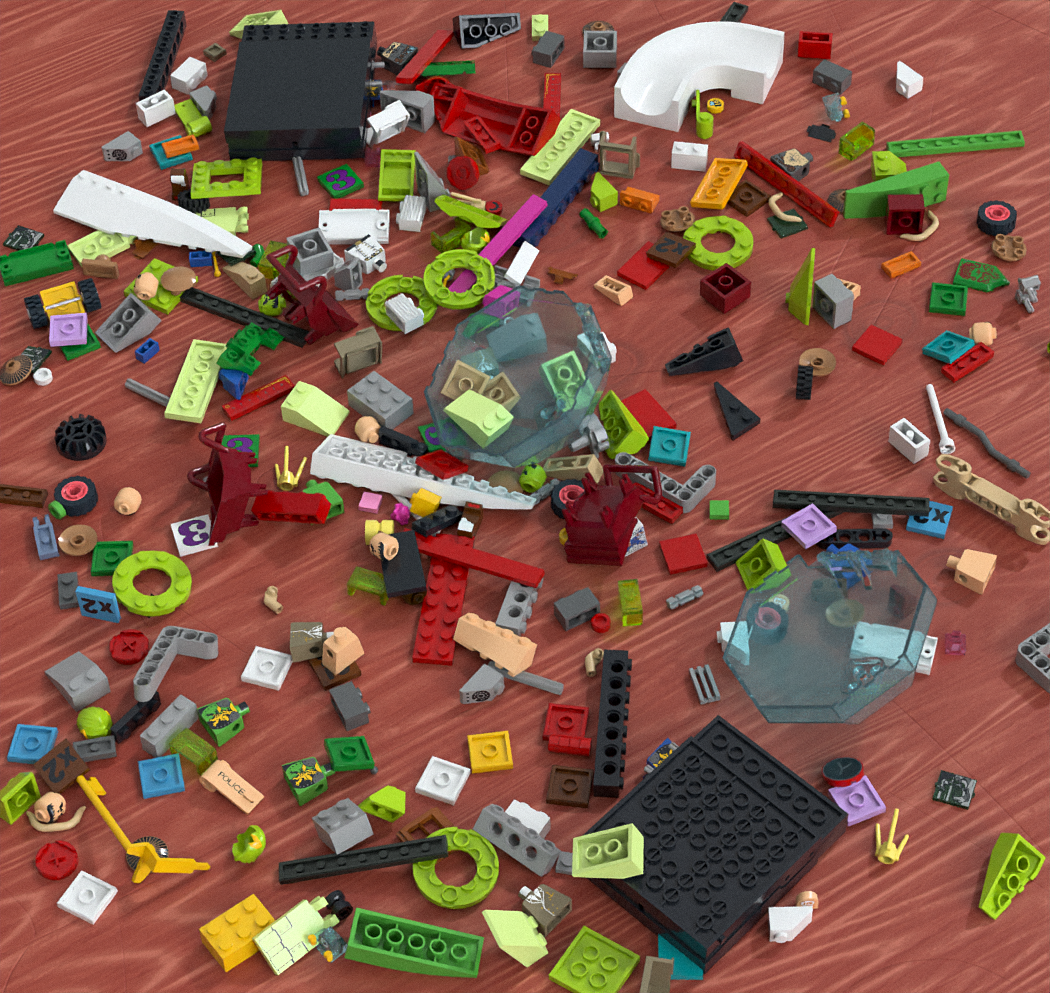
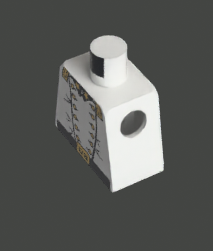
[344,234,387,274]

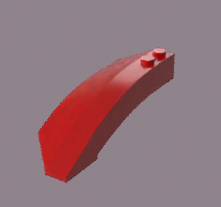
[429,82,561,156]

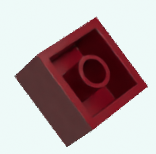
[885,194,925,235]
[700,263,751,314]

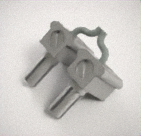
[1015,275,1041,313]

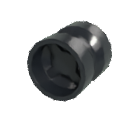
[325,890,353,921]

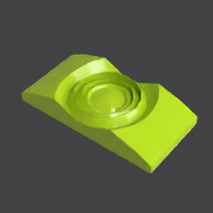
[378,149,415,201]
[434,194,507,228]

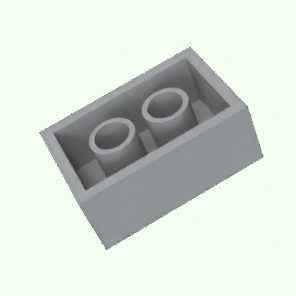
[347,371,414,429]

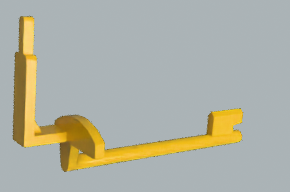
[76,775,211,883]

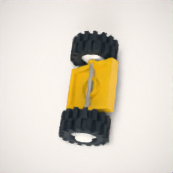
[24,278,101,329]

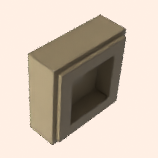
[203,43,227,62]

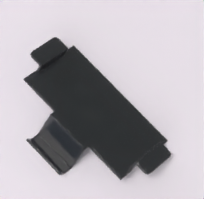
[807,124,837,142]

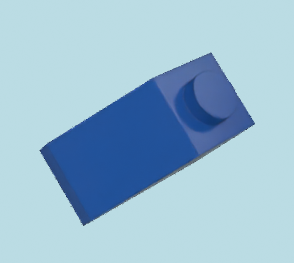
[219,369,249,400]

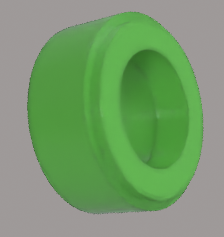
[48,500,66,520]

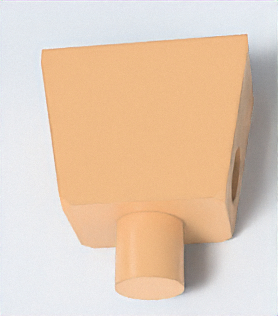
[946,549,997,594]
[322,627,364,676]

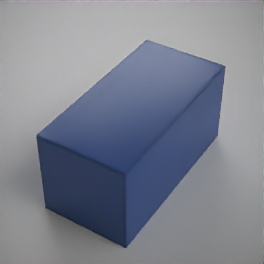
[189,251,213,267]
[135,338,160,364]

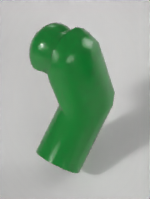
[250,244,266,267]

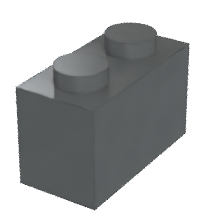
[531,31,565,68]
[812,59,852,95]
[554,587,600,631]
[329,681,371,731]

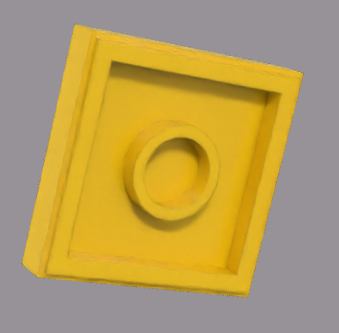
[467,731,513,774]

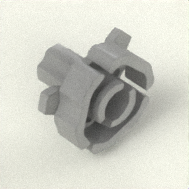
[565,412,610,458]

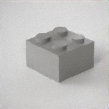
[583,31,617,68]
[286,228,334,276]
[812,274,854,329]
[312,798,374,855]

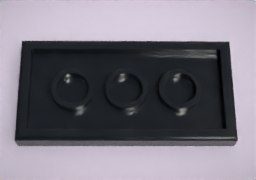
[380,530,427,598]

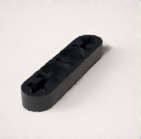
[816,528,893,549]

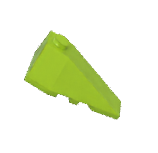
[785,248,815,325]
[599,390,649,459]
[979,833,1046,919]

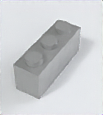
[140,694,199,758]

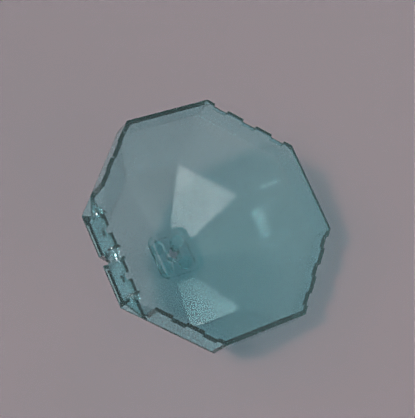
[424,285,612,468]
[723,548,938,725]

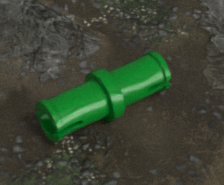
[579,208,608,239]

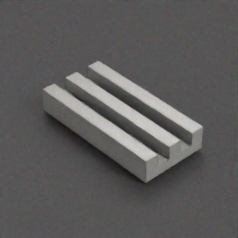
[689,664,720,705]

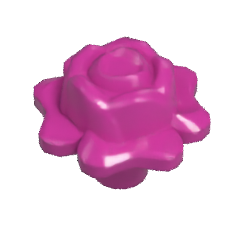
[391,502,411,525]

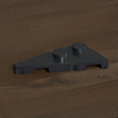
[714,382,761,440]

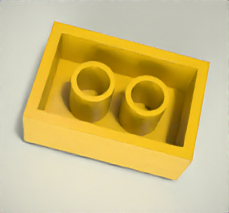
[199,894,276,972]

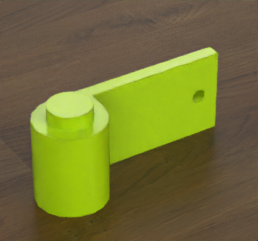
[692,90,714,139]
[174,99,212,138]

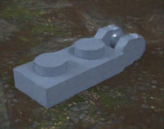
[33,514,59,561]

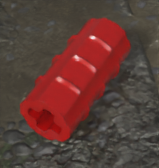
[548,733,592,757]

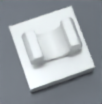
[590,132,609,152]

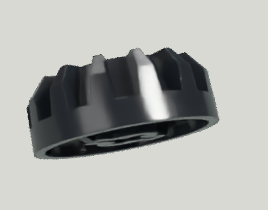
[54,414,107,461]

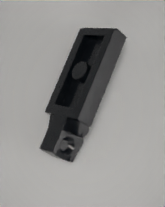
[379,426,429,457]

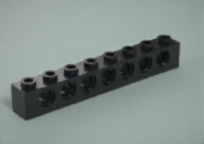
[138,10,187,101]
[593,649,632,798]

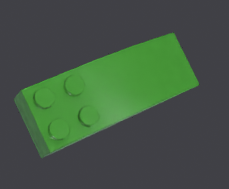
[843,162,949,219]
[344,908,484,978]

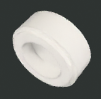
[33,368,53,386]

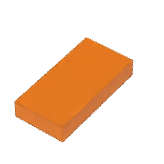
[161,134,199,158]
[881,251,921,278]

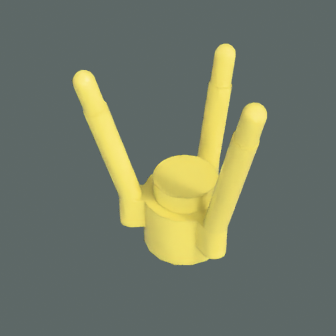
[275,446,307,491]
[875,808,909,864]

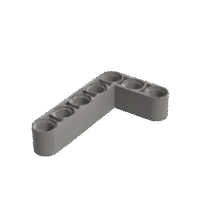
[615,452,716,513]
[1015,623,1050,693]
[133,626,218,702]

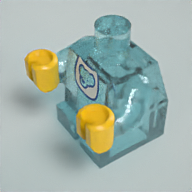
[822,92,850,122]
[308,926,347,963]

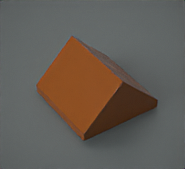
[454,136,490,175]

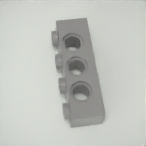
[495,567,543,636]
[473,804,561,877]

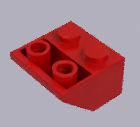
[798,31,833,59]

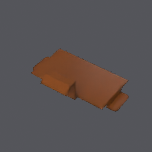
[132,237,158,260]
[547,266,578,284]

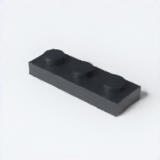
[411,505,463,537]
[110,691,161,744]

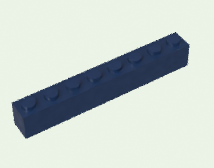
[513,148,600,248]

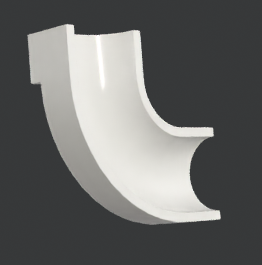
[614,22,785,132]

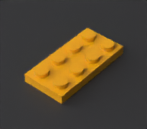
[690,158,748,210]

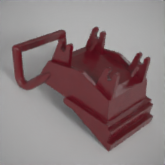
[266,245,359,345]
[187,422,269,546]
[562,464,662,566]

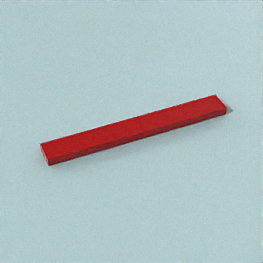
[396,30,454,84]
[733,141,839,227]
[403,528,545,588]

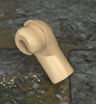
[264,586,283,614]
[585,648,604,677]

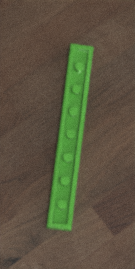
[886,131,1025,157]

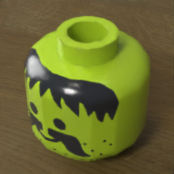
[258,294,286,317]
[519,464,547,493]

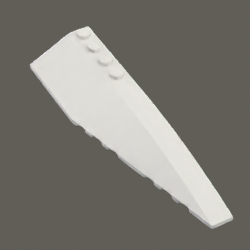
[53,170,252,258]
[310,434,537,509]

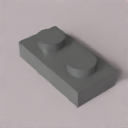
[57,572,79,610]
[73,735,117,762]

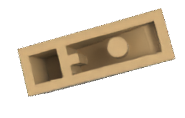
[223,260,267,300]
[543,454,603,484]

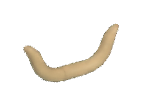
[769,192,802,222]
[900,210,939,241]
[26,806,86,832]

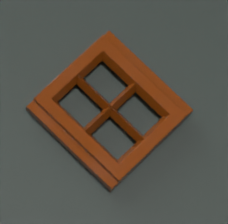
[396,806,457,865]

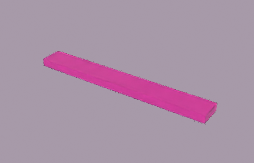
[448,194,548,293]

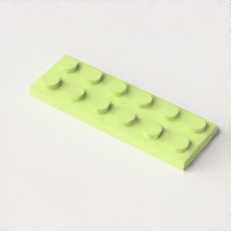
[520,109,600,186]
[165,339,227,423]

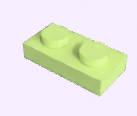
[532,14,548,41]

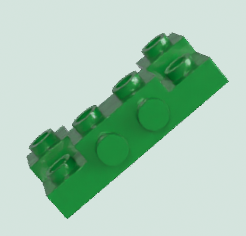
[216,322,284,376]

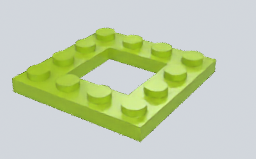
[191,158,263,199]

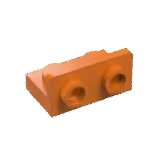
[620,186,660,214]

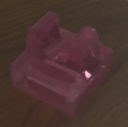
[365,148,381,167]
[945,630,966,655]

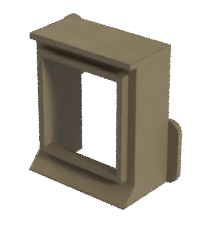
[599,131,640,179]
[334,326,382,379]
[640,956,674,993]

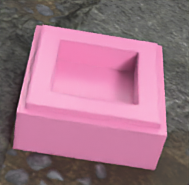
[358,492,383,514]

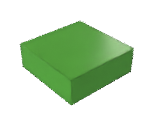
[709,500,729,520]

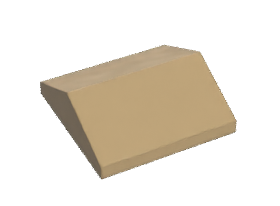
[441,360,491,400]
[483,372,521,412]

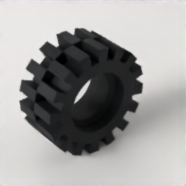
[177,189,210,214]
[796,365,813,400]

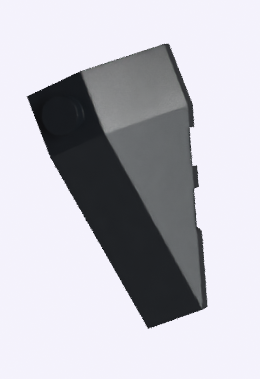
[452,13,521,49]
[665,327,743,376]

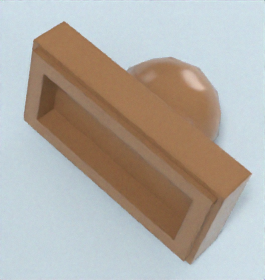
[81,254,119,279]

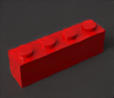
[251,490,331,524]

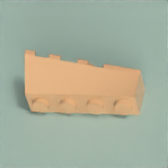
[453,613,537,677]

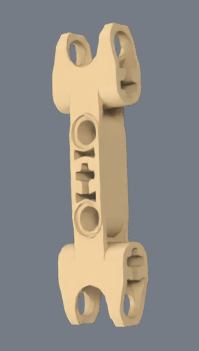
[933,454,1050,545]

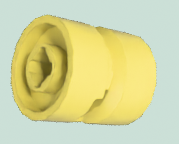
[365,520,394,545]

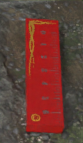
[543,73,561,117]
[222,375,295,421]

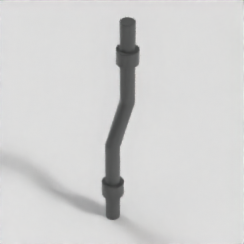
[943,408,1031,479]

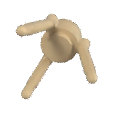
[451,192,486,220]

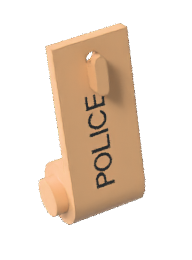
[199,760,264,815]

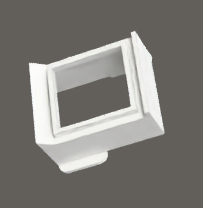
[367,100,410,149]

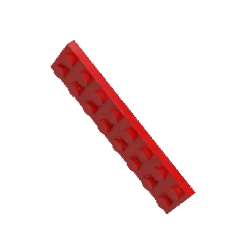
[412,533,475,666]

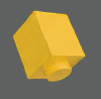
[409,488,442,517]

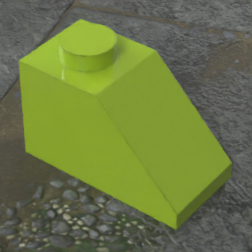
[590,172,618,212]
[358,785,406,823]

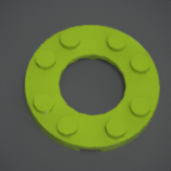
[683,216,753,271]
[423,249,495,310]
[366,275,438,331]
[112,551,192,616]
[413,827,499,909]

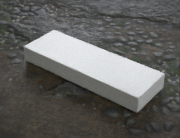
[504,241,539,285]

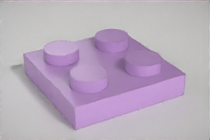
[49,313,88,347]
[782,503,837,549]
[828,775,886,827]

